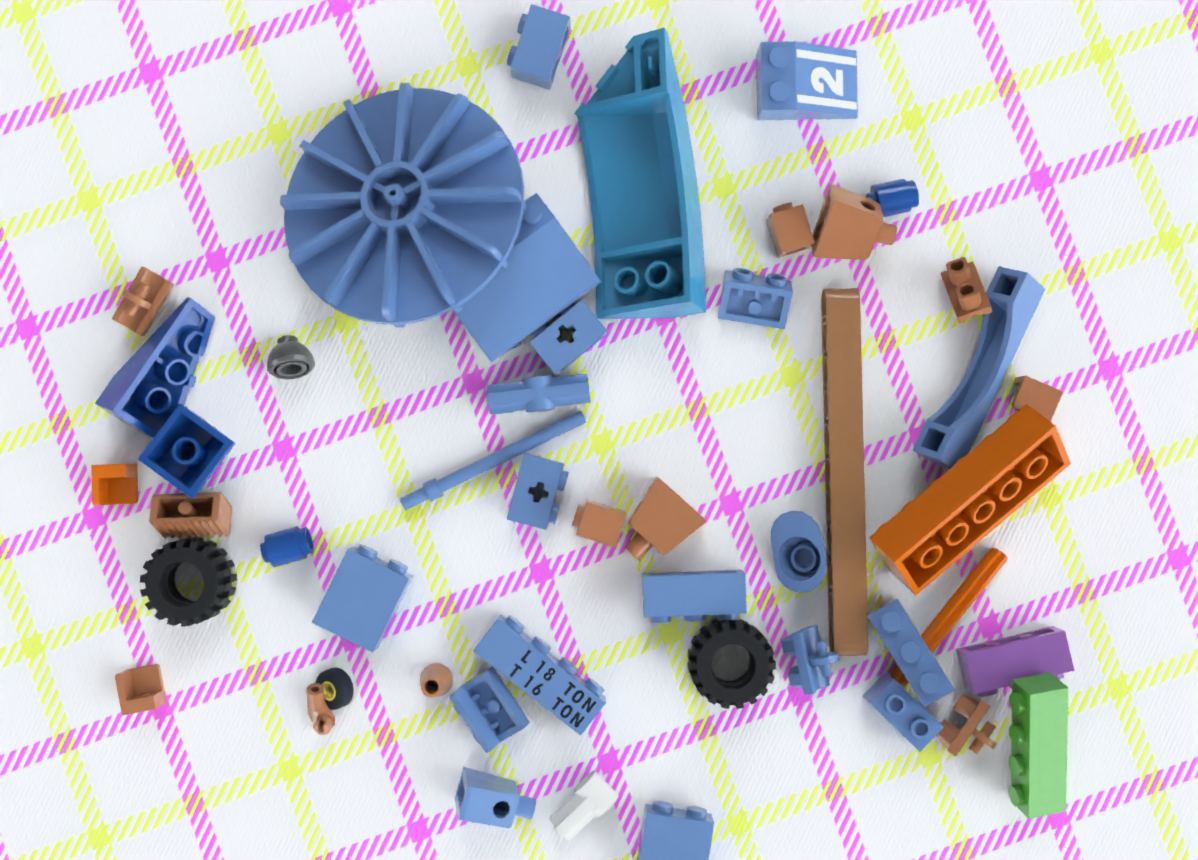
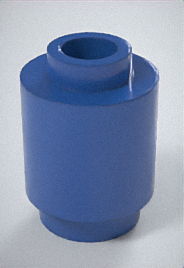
[866,178,919,217]
[260,526,314,567]

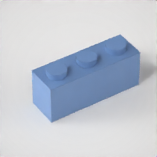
[642,570,747,623]
[868,599,955,708]

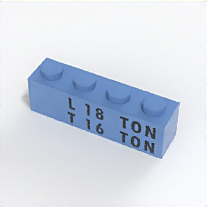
[473,614,606,736]

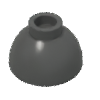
[267,335,315,380]

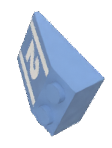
[756,41,858,120]

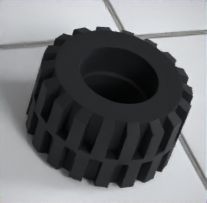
[140,538,237,627]
[687,619,776,709]

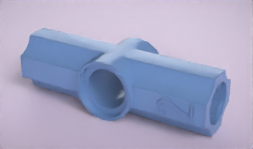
[487,374,591,414]

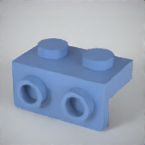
[449,666,530,753]

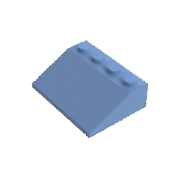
[453,193,601,363]

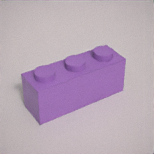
[956,626,1075,697]

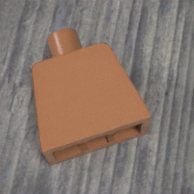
[811,184,897,260]
[625,477,707,561]

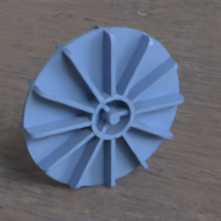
[280,83,526,328]

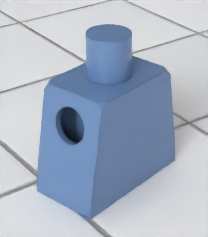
[455,767,536,828]

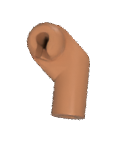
[306,683,335,735]

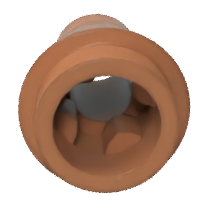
[420,663,453,697]

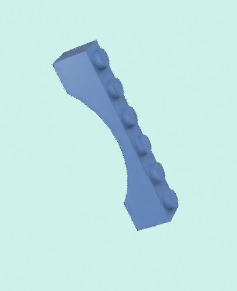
[913,266,1045,469]

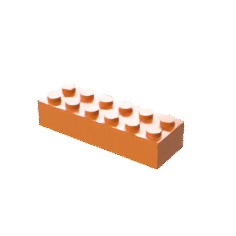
[869,404,1071,596]

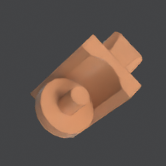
[940,257,993,323]
[112,266,174,336]
[936,694,997,757]

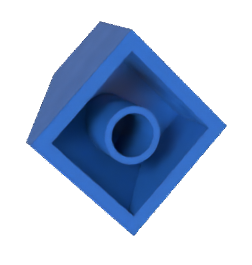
[138,404,236,499]

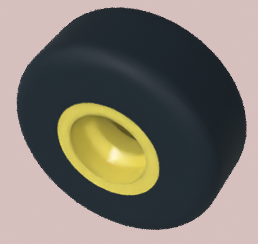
[315,667,354,710]

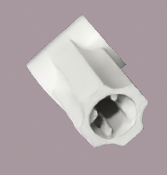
[549,770,619,841]

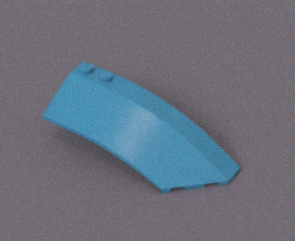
[574,27,706,319]

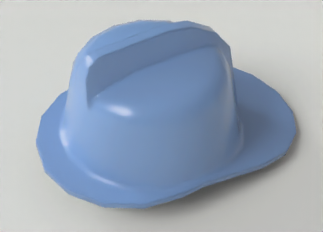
[771,511,828,593]

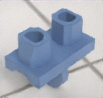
[781,625,839,694]

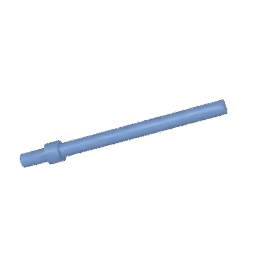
[400,411,587,510]

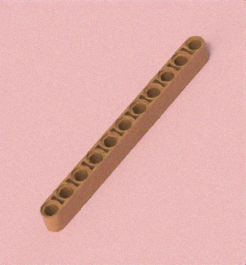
[821,288,868,656]

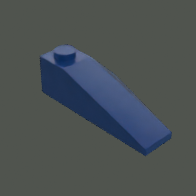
[95,297,215,439]

